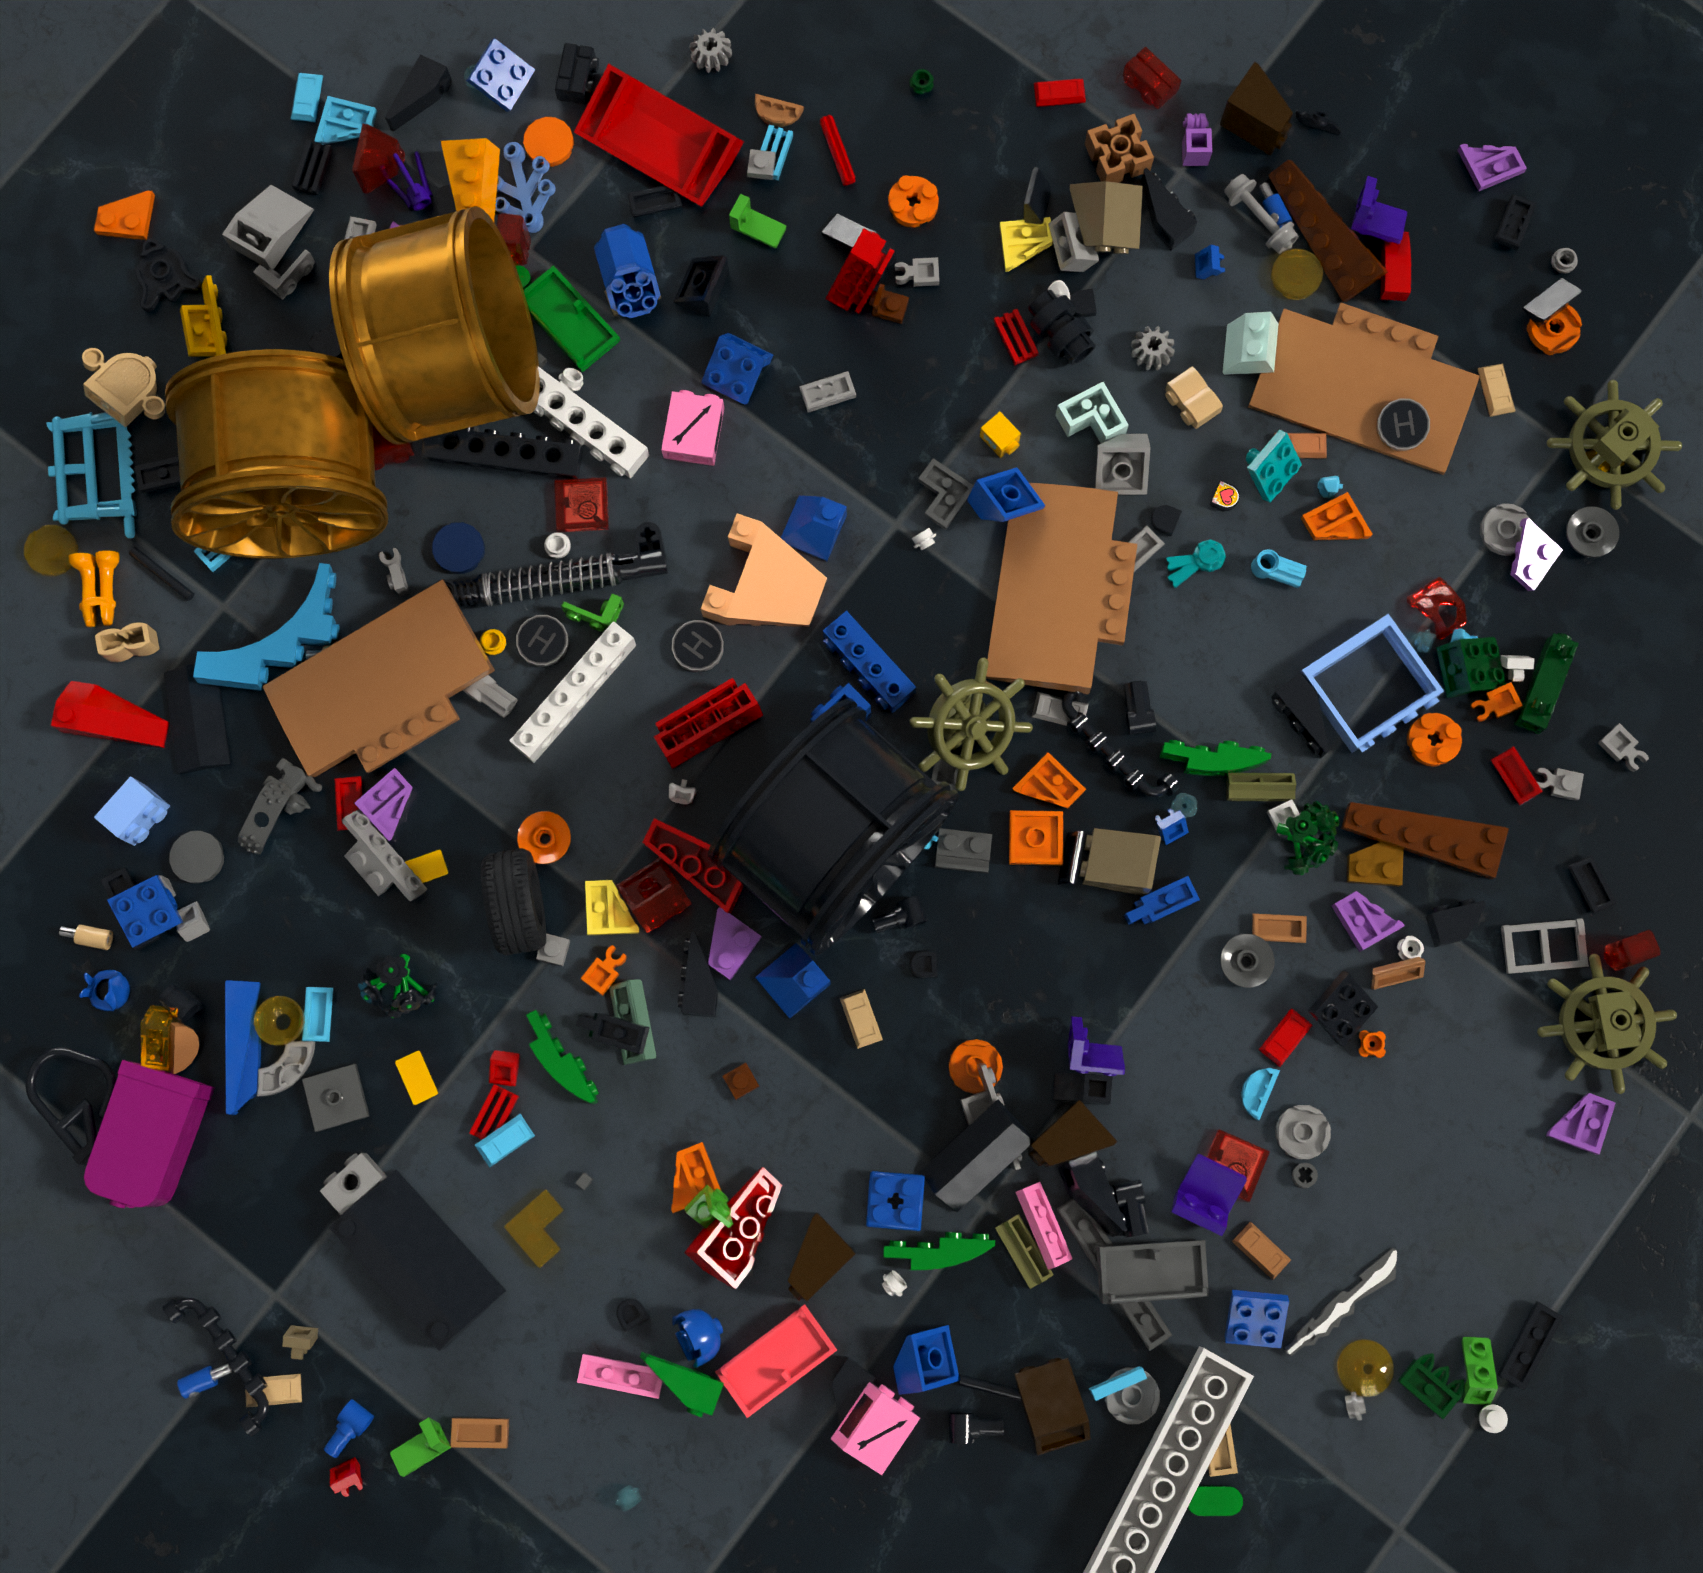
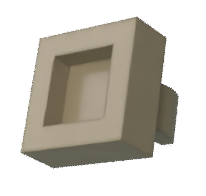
[282,1325,318,1360]

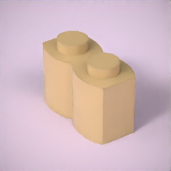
[1165,366,1223,429]
[95,623,160,662]

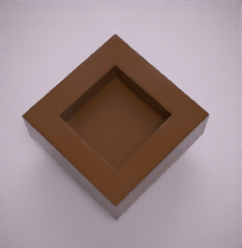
[723,1063,760,1100]

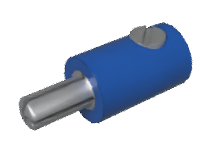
[1260,183,1293,228]
[177,1363,233,1399]

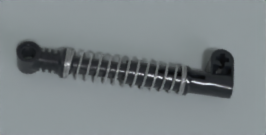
[433,522,668,608]

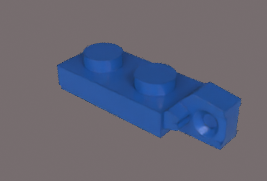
[1124,876,1200,925]

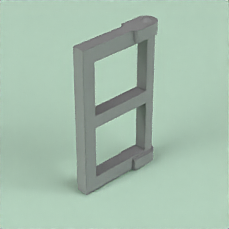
[1501,918,1589,974]

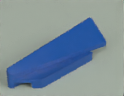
[225,980,262,1115]

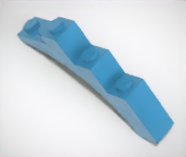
[193,563,339,691]

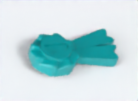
[1166,539,1226,588]

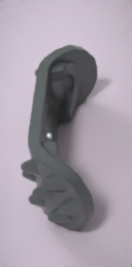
[238,781,291,854]

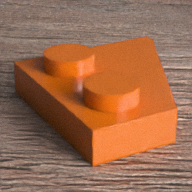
[1012,752,1086,809]

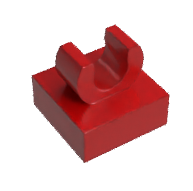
[330,1457,362,1497]

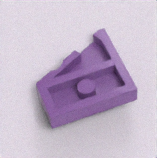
[354,768,413,841]
[1331,891,1404,952]

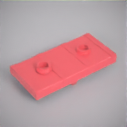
[715,1304,837,1418]

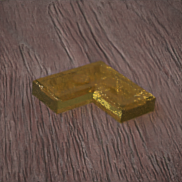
[504,1189,564,1268]

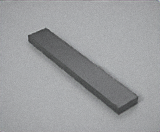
[1056,1198,1173,1351]

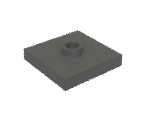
[302,1064,370,1132]

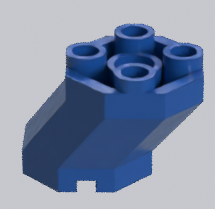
[594,224,660,318]

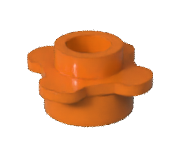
[1358,1030,1386,1058]

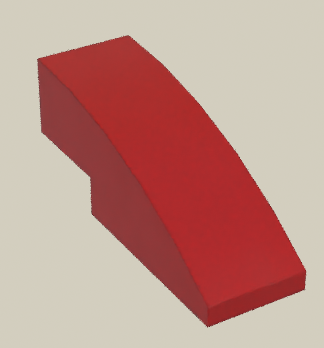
[1379,232,1411,301]

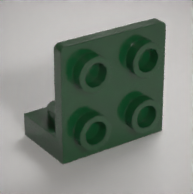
[1436,637,1506,698]

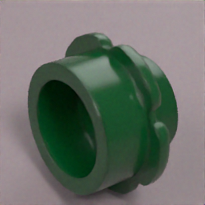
[909,69,934,94]

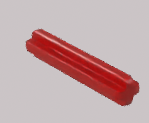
[820,115,855,186]

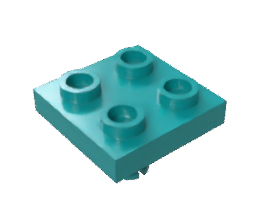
[1246,430,1302,502]

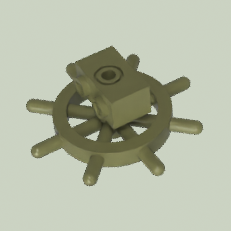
[1547,380,1682,510]
[909,658,1033,791]
[1537,954,1677,1094]

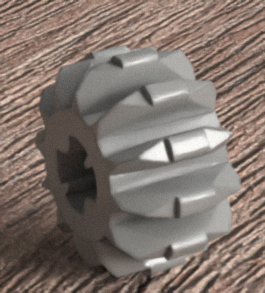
[689,28,732,73]
[1131,326,1175,371]

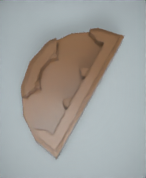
[755,94,804,127]
[169,1022,199,1075]

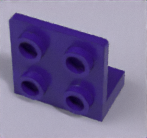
[1351,176,1407,244]
[1067,1016,1125,1076]
[1171,1154,1247,1236]

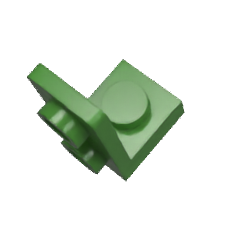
[729,194,786,248]
[561,594,624,632]
[685,1185,733,1228]
[1461,1337,1498,1405]
[390,1417,451,1477]

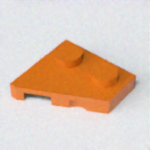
[94,190,155,240]
[1301,492,1373,540]
[671,1142,722,1213]

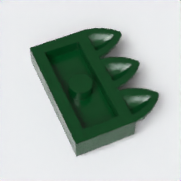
[1397,1353,1464,1419]

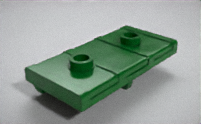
[523,265,620,372]

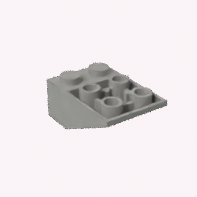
[222,185,314,270]

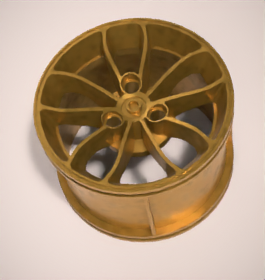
[329,206,540,445]
[165,349,388,559]

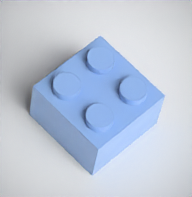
[94,776,170,846]

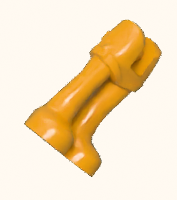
[69,550,120,627]

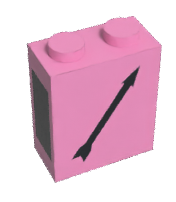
[661,390,724,466]
[831,1382,920,1475]

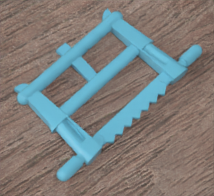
[46,412,137,539]

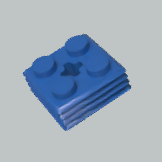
[866,1171,925,1231]

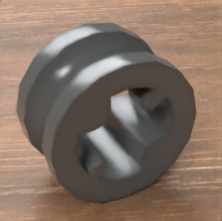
[1291,1163,1318,1189]

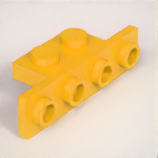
[180,275,227,357]

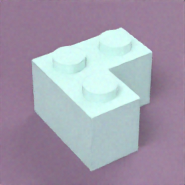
[1055,382,1129,444]

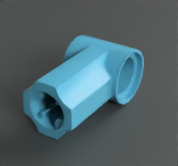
[1251,549,1307,588]

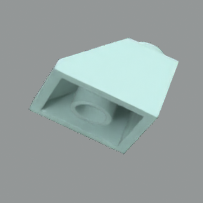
[1223,312,1279,375]

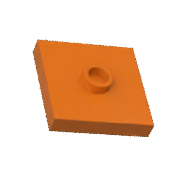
[1009,810,1063,865]

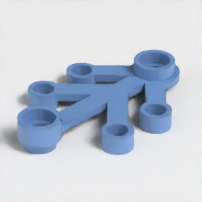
[495,142,556,233]

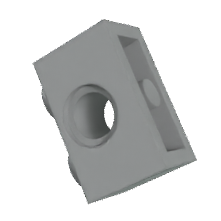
[1048,212,1099,272]
[320,1153,387,1215]

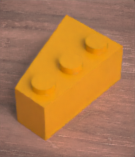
[441,138,500,222]

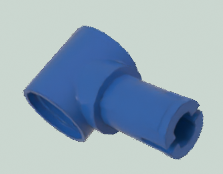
[324,1399,374,1458]

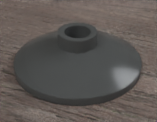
[1566,506,1619,558]
[1220,934,1275,988]

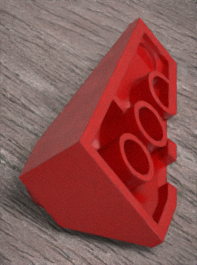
[51,681,169,748]
[684,1167,782,1289]

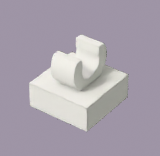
[1500,655,1534,682]

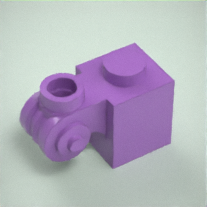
[1182,113,1212,166]

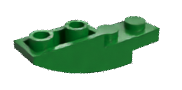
[1160,740,1272,776]
[526,1010,599,1104]
[883,1232,995,1270]

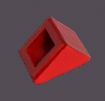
[489,1050,520,1086]

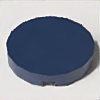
[432,522,485,574]

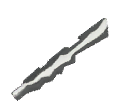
[1284,1248,1397,1357]

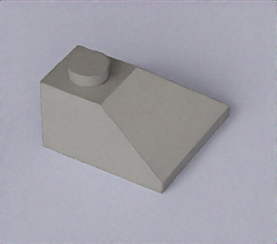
[1095,434,1150,495]

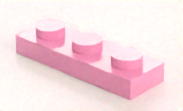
[1016,1182,1073,1270]
[577,1354,663,1399]

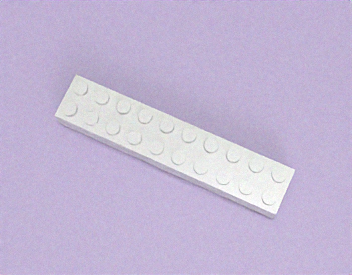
[1083,1346,1254,1573]

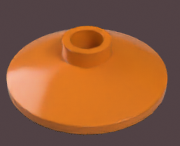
[517,811,571,864]

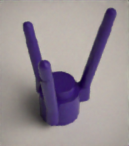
[387,151,433,211]

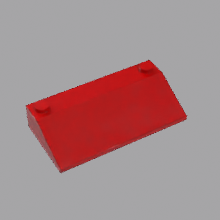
[574,63,744,206]

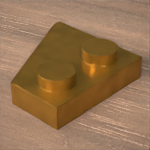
[1347,842,1403,886]

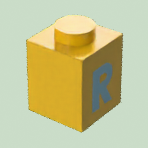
[980,412,1021,458]

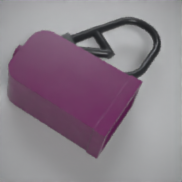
[25,1047,215,1208]

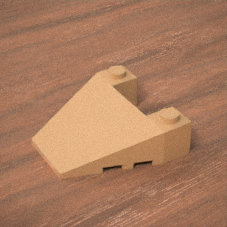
[701,513,827,627]

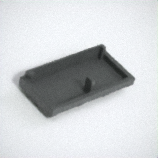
[1096,1240,1209,1304]

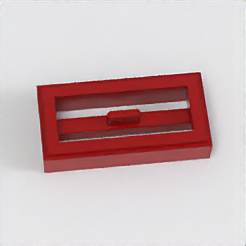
[994,309,1039,365]
[469,1084,519,1140]

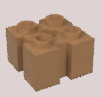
[1085,113,1154,183]

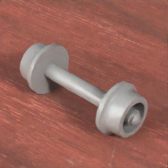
[1224,174,1299,254]

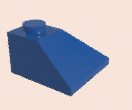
[967,467,1045,522]
[781,495,847,562]
[755,943,831,1018]
[893,1325,960,1395]

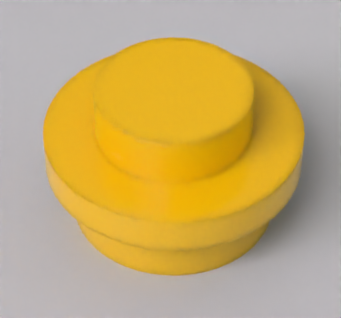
[480,629,506,655]

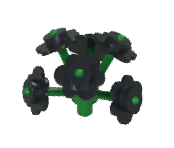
[358,954,438,1018]

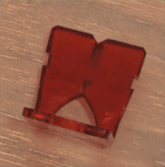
[1407,577,1467,640]

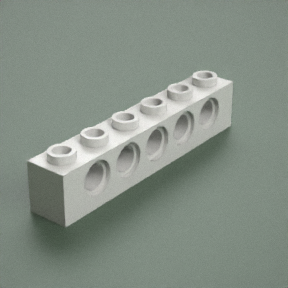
[533,367,649,479]
[509,621,636,763]

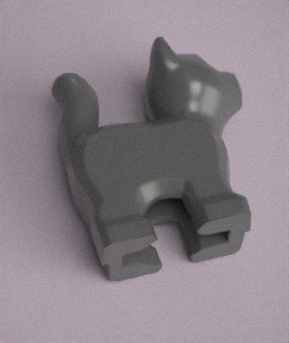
[263,758,322,815]

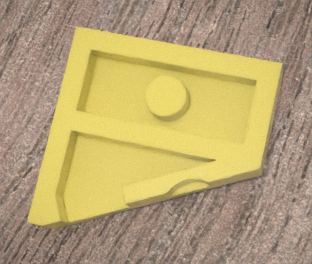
[999,217,1053,272]
[585,880,639,936]

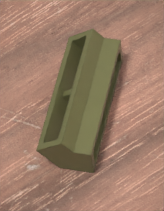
[1226,773,1296,801]
[995,1214,1054,1289]

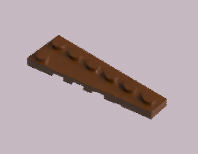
[1268,160,1388,302]
[1341,802,1509,879]

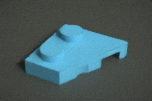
[314,96,378,145]

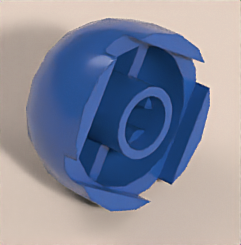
[672,1309,723,1368]

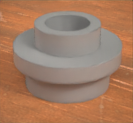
[1551,248,1578,274]
[1345,1391,1366,1420]

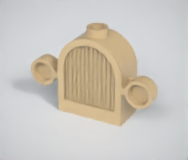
[82,348,165,428]

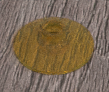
[1338,1340,1394,1397]

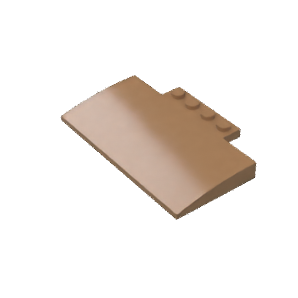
[1248,303,1480,475]
[986,483,1137,694]
[263,580,495,777]

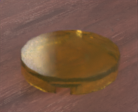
[1271,249,1323,300]
[24,525,78,576]

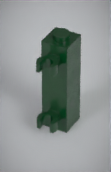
[1514,633,1579,734]

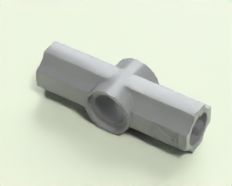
[463,675,518,718]

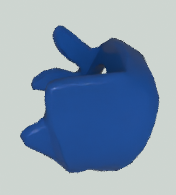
[79,970,130,1011]

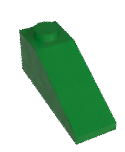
[640,1352,724,1417]

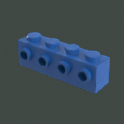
[823,610,916,713]

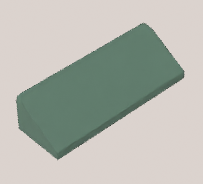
[609,979,656,1065]

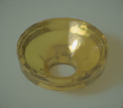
[254,996,305,1045]

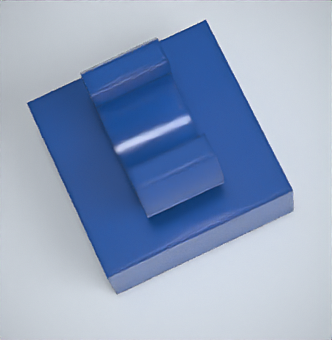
[1195,245,1225,280]
[1155,809,1189,845]

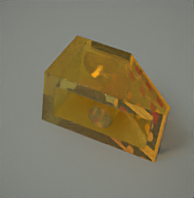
[141,1005,178,1071]

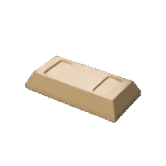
[1477,363,1515,417]
[840,989,883,1049]
[245,1374,302,1407]
[1208,1425,1238,1477]

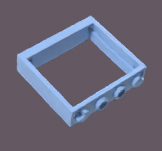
[1300,614,1444,753]

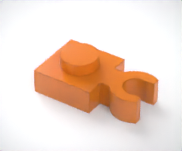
[1471,682,1523,722]
[581,945,627,996]

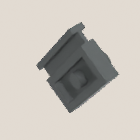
[935,828,992,874]

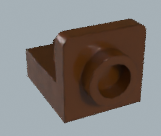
[869,284,909,324]

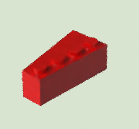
[642,818,744,913]

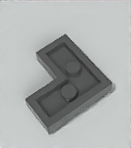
[918,458,974,530]

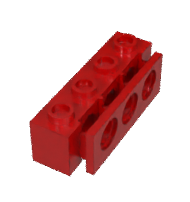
[825,228,894,313]
[654,678,763,769]

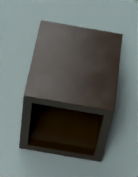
[1220,62,1293,156]
[1028,1100,1118,1167]
[788,1213,856,1301]
[1015,1358,1090,1455]

